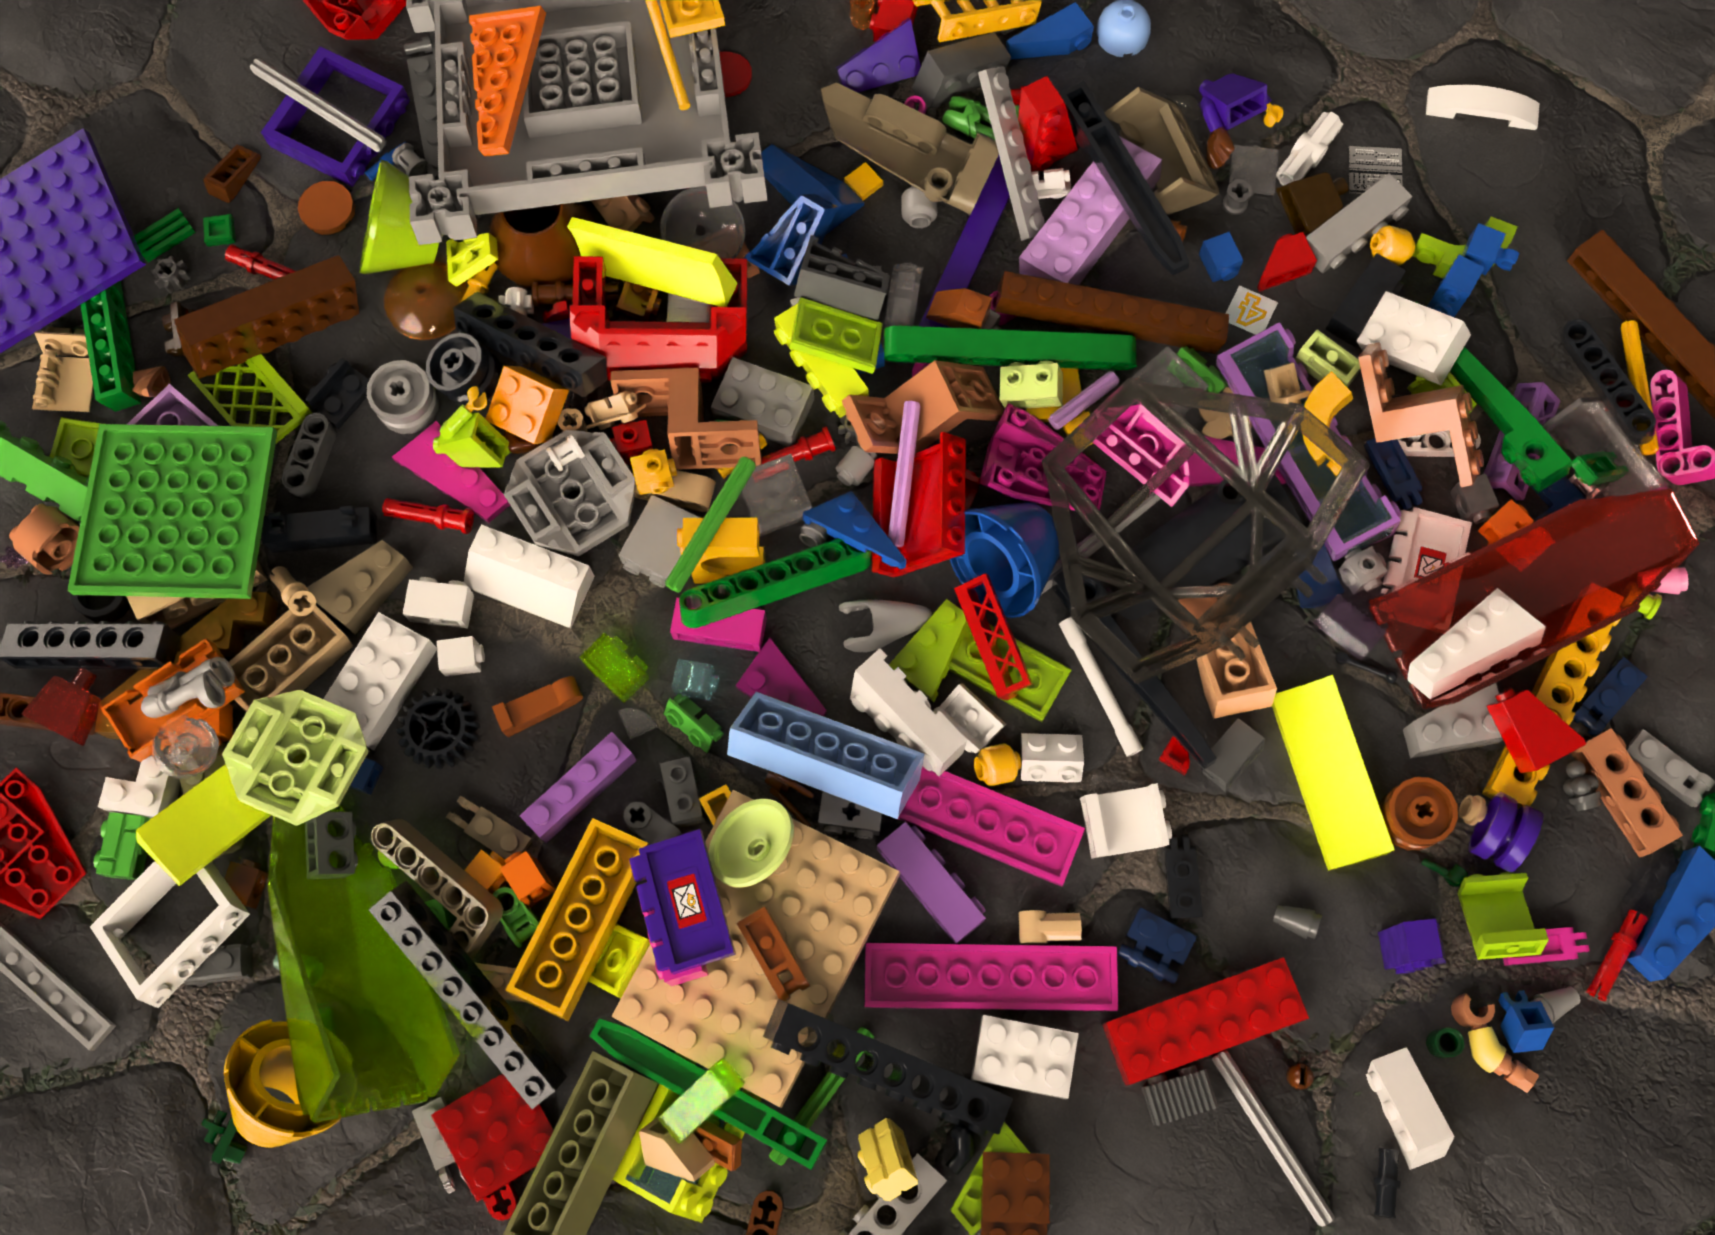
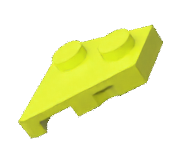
[446,233,498,287]

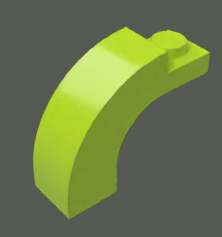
[1412,217,1518,278]

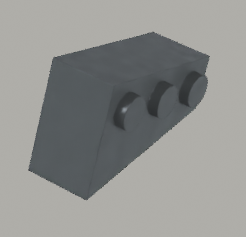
[912,32,1011,113]
[794,235,890,320]

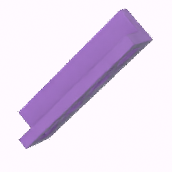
[1484,382,1560,500]

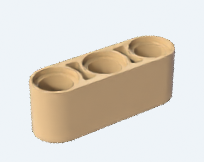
[632,470,716,512]

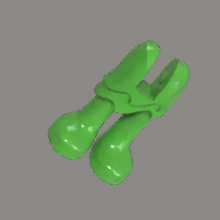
[942,96,1020,140]

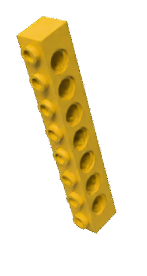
[1482,582,1625,809]

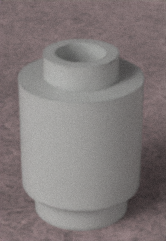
[835,443,877,486]

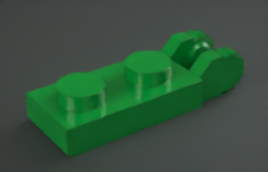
[1571,451,1629,486]

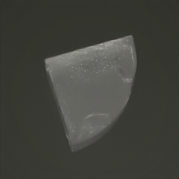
[618,708,658,739]

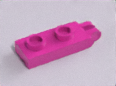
[1503,927,1590,966]

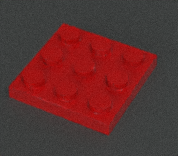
[431,1074,554,1202]

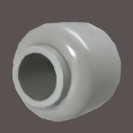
[901,186,938,228]

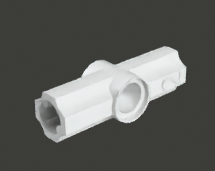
[1276,112,1343,185]

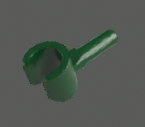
[1421,858,1468,887]

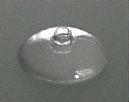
[660,186,745,258]

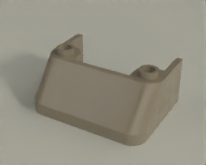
[1104,87,1219,215]

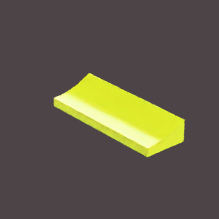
[567,217,738,307]
[1272,675,1395,871]
[136,754,307,886]

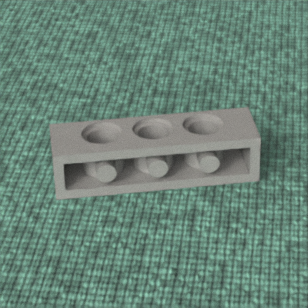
[839,1153,947,1235]

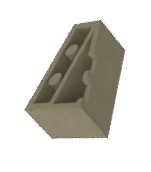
[307,540,413,635]

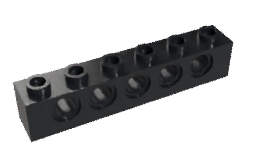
[453,291,608,397]
[0,621,181,670]

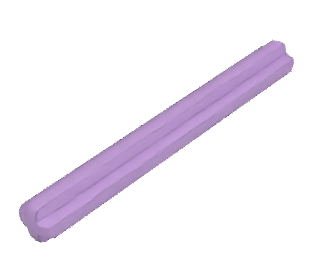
[888,401,921,547]

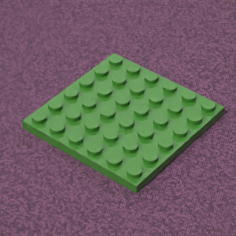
[67,424,277,599]

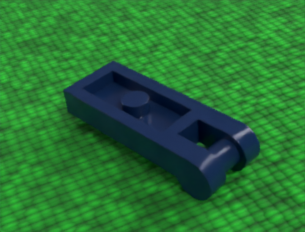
[1573,657,1648,737]

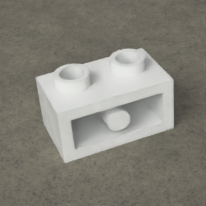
[403,577,474,628]

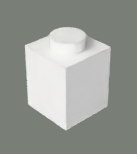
[437,636,485,677]

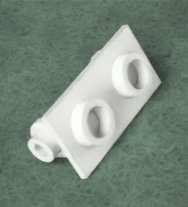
[1031,168,1071,199]

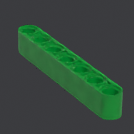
[679,538,872,628]

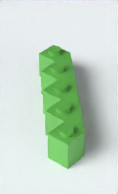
[0,420,90,521]

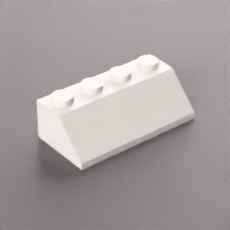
[464,524,595,629]

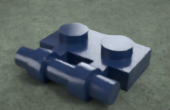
[1117,907,1197,984]

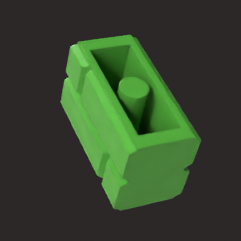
[94,812,150,880]

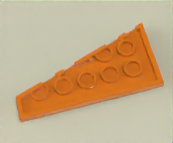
[469,6,546,156]

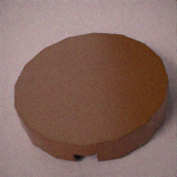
[298,181,356,235]

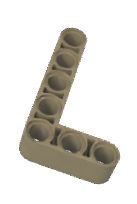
[371,818,503,960]

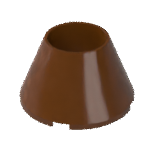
[488,201,597,289]

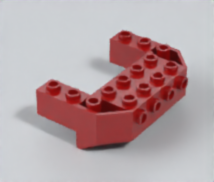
[570,256,748,383]

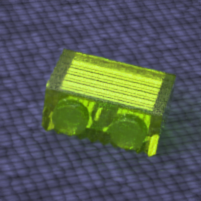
[579,633,650,703]

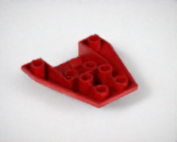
[302,0,406,40]
[0,767,87,919]

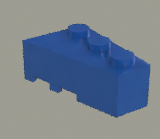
[744,193,838,286]

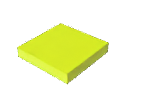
[589,924,650,999]

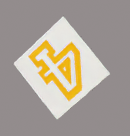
[1225,285,1278,335]

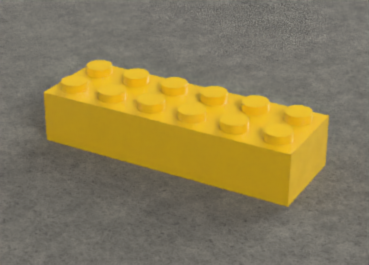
[506,818,649,1021]

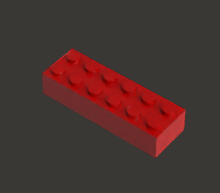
[1102,957,1309,1086]

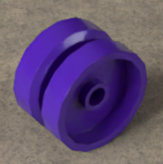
[1468,791,1544,873]

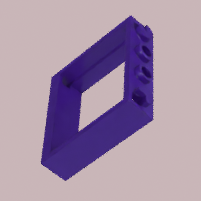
[261,46,410,187]

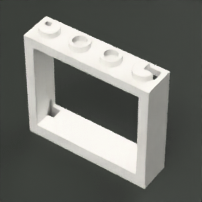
[90,861,250,1008]

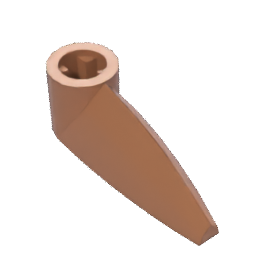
[133,366,171,397]

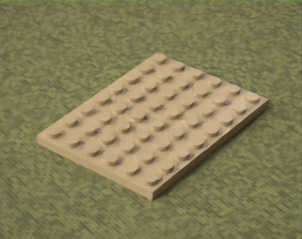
[611,790,901,1108]

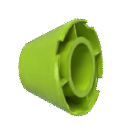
[359,160,439,274]

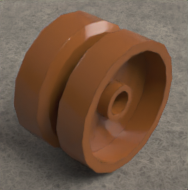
[1380,777,1458,851]

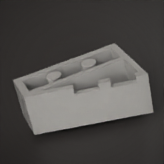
[1403,677,1503,759]

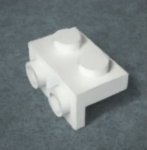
[933,683,1006,754]
[1021,733,1084,782]

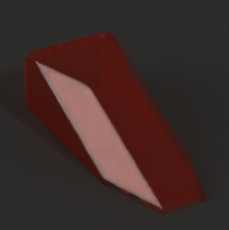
[1368,489,1700,709]

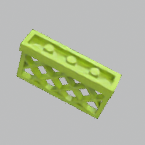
[187,354,312,443]

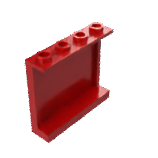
[872,432,966,578]

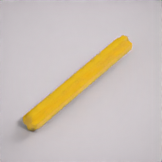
[1620,320,1659,456]

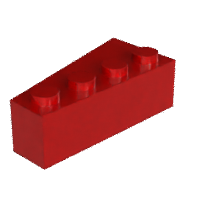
[1018,76,1078,172]

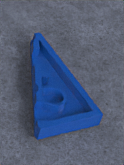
[803,491,906,570]

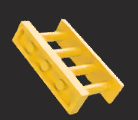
[912,0,1042,42]

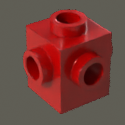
[609,420,653,465]

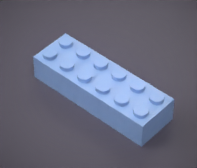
[727,692,925,819]

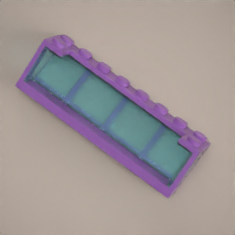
[1216,322,1402,561]

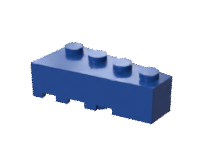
[1627,846,1715,982]

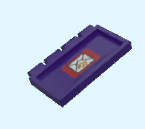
[629,829,736,975]

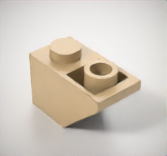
[639,1115,715,1182]

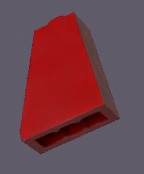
[1486,688,1586,773]

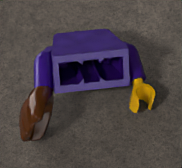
[1199,74,1283,169]

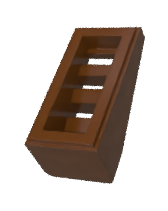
[203,144,261,203]

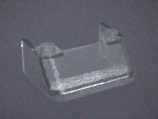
[1542,397,1669,523]

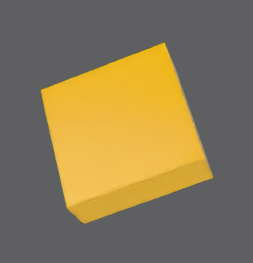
[844,162,883,201]

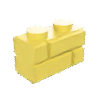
[857,1118,918,1201]

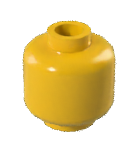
[1370,226,1415,266]
[974,743,1022,786]

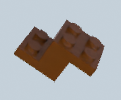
[981,1152,1050,1235]

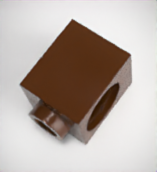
[224,859,269,909]

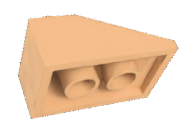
[1189,613,1277,719]

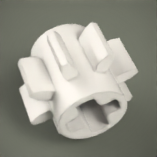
[498,287,534,316]

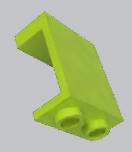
[1457,872,1549,960]

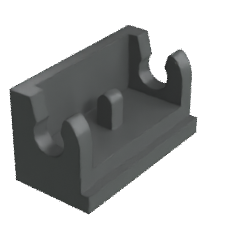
[1199,718,1265,793]

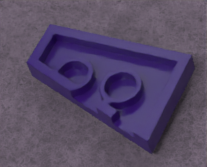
[836,18,921,93]

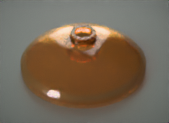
[384,261,467,340]

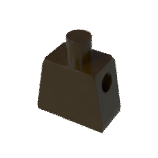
[1276,172,1348,235]

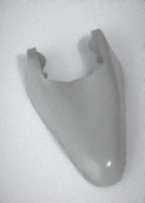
[839,599,932,653]

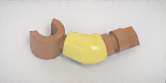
[1451,993,1539,1093]

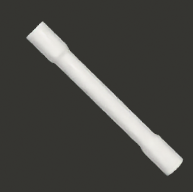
[1059,616,1143,757]

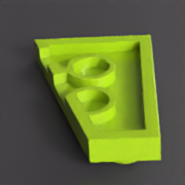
[950,1122,1030,1235]

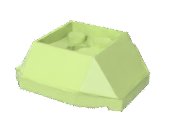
[222,690,369,826]

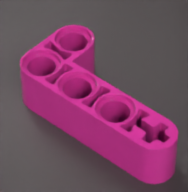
[1650,370,1715,485]

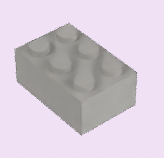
[711,357,814,447]

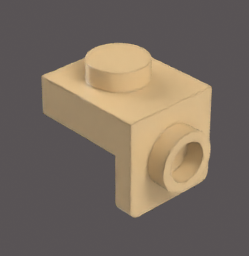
[1264,362,1310,408]

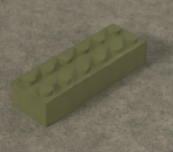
[503,1051,658,1235]

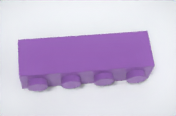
[519,732,637,843]
[877,822,986,944]

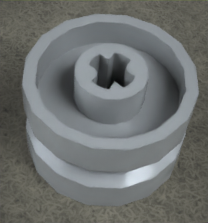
[367,360,439,434]

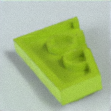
[889,599,968,702]

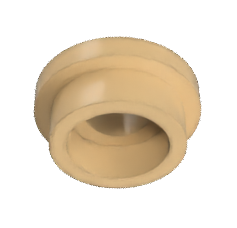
[1458,795,1487,826]

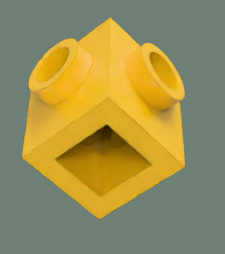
[630,449,678,495]

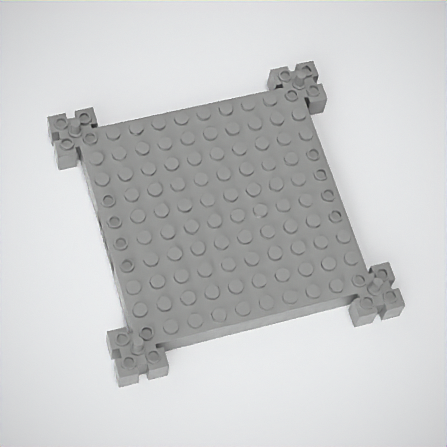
[406,0,767,245]

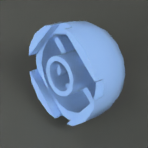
[1096,0,1151,57]

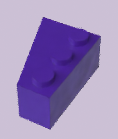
[1378,918,1447,975]

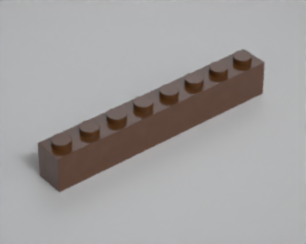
[1567,230,1715,419]
[994,271,1229,354]

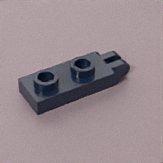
[1364,438,1422,510]

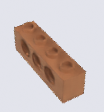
[1571,728,1683,858]

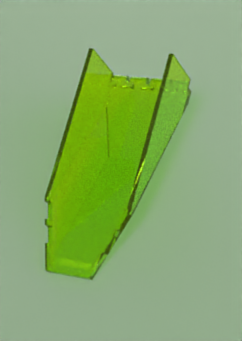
[268,805,460,1123]

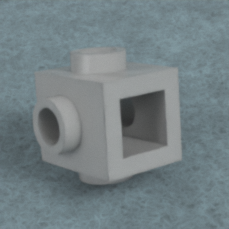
[1338,546,1388,595]

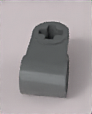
[623,801,682,845]

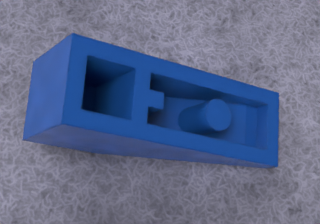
[1006,2,1094,59]

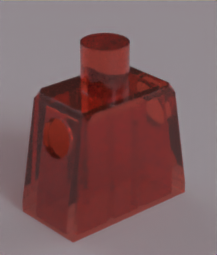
[21,667,102,746]

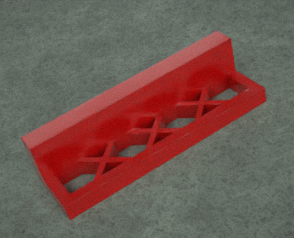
[954,573,1033,700]

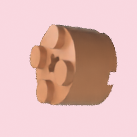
[9,504,80,575]

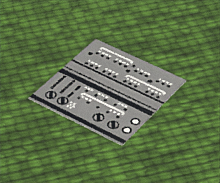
[1349,146,1402,194]

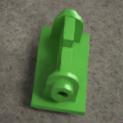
[1170,346,1228,401]
[663,694,724,753]

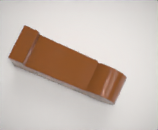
[492,676,583,737]

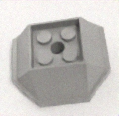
[504,430,637,557]

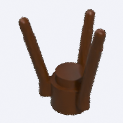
[765,771,814,827]

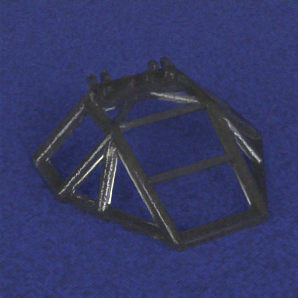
[1042,378,1370,684]

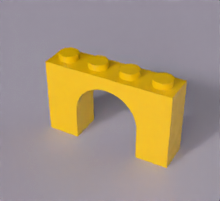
[677,518,765,584]

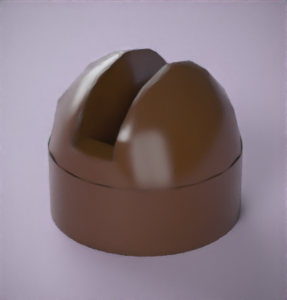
[1286,1063,1314,1090]

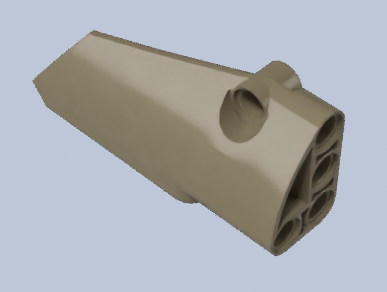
[820,82,999,215]

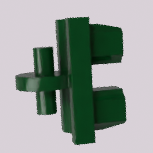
[201,1110,248,1164]

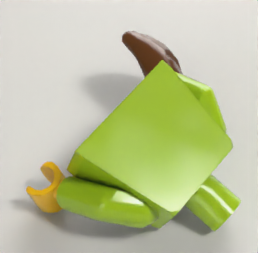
[433,386,542,468]

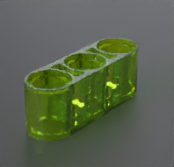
[658,1057,746,1144]

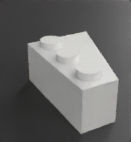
[1366,1047,1455,1170]

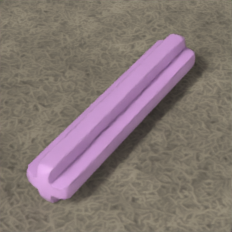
[1048,371,1120,430]

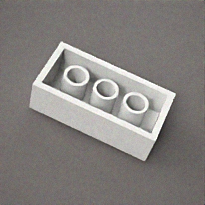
[324,612,437,751]

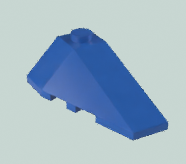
[761,144,864,234]

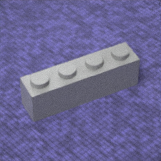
[1306,173,1413,274]

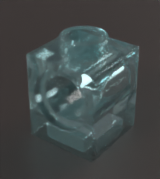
[672,659,719,701]

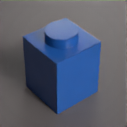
[1199,232,1243,282]

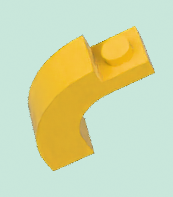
[1301,371,1356,480]

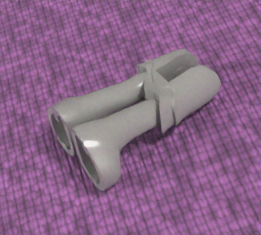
[141,657,235,718]

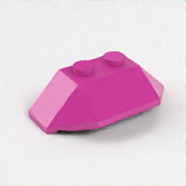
[1081,403,1191,507]

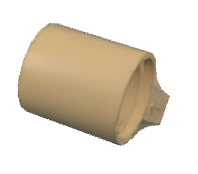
[1018,910,1082,945]

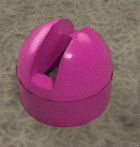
[904,96,927,114]

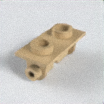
[34,326,89,357]
[585,391,646,430]

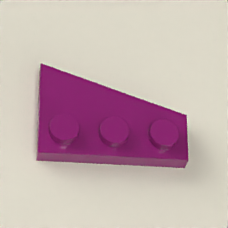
[735,638,827,717]

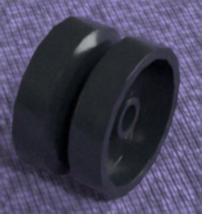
[426,332,502,406]

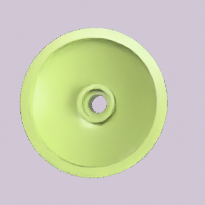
[708,799,794,887]

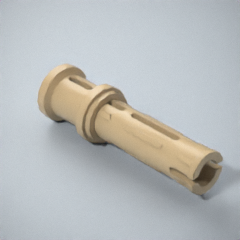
[270,566,316,616]

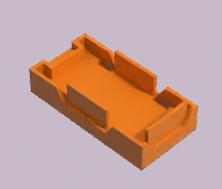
[100,638,245,762]

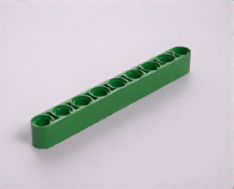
[884,326,1137,370]

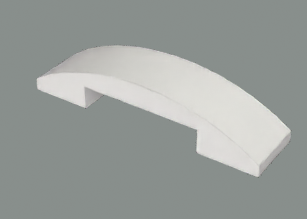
[1426,85,1540,130]

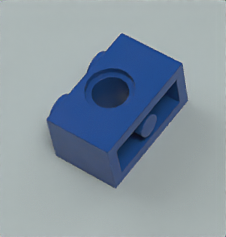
[1427,255,1485,317]

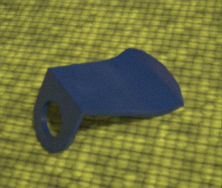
[1287,537,1345,608]

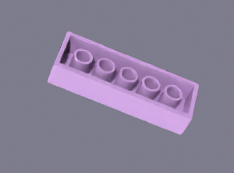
[1019,136,1162,285]

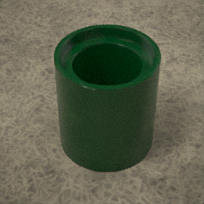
[1426,1027,1465,1058]

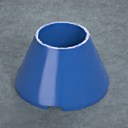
[949,502,1063,618]

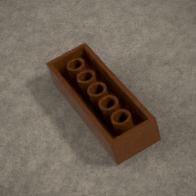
[174,255,360,379]

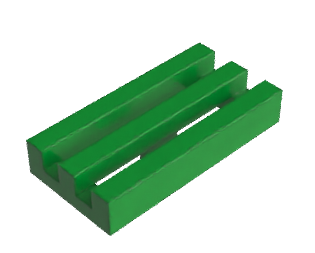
[134,208,196,263]

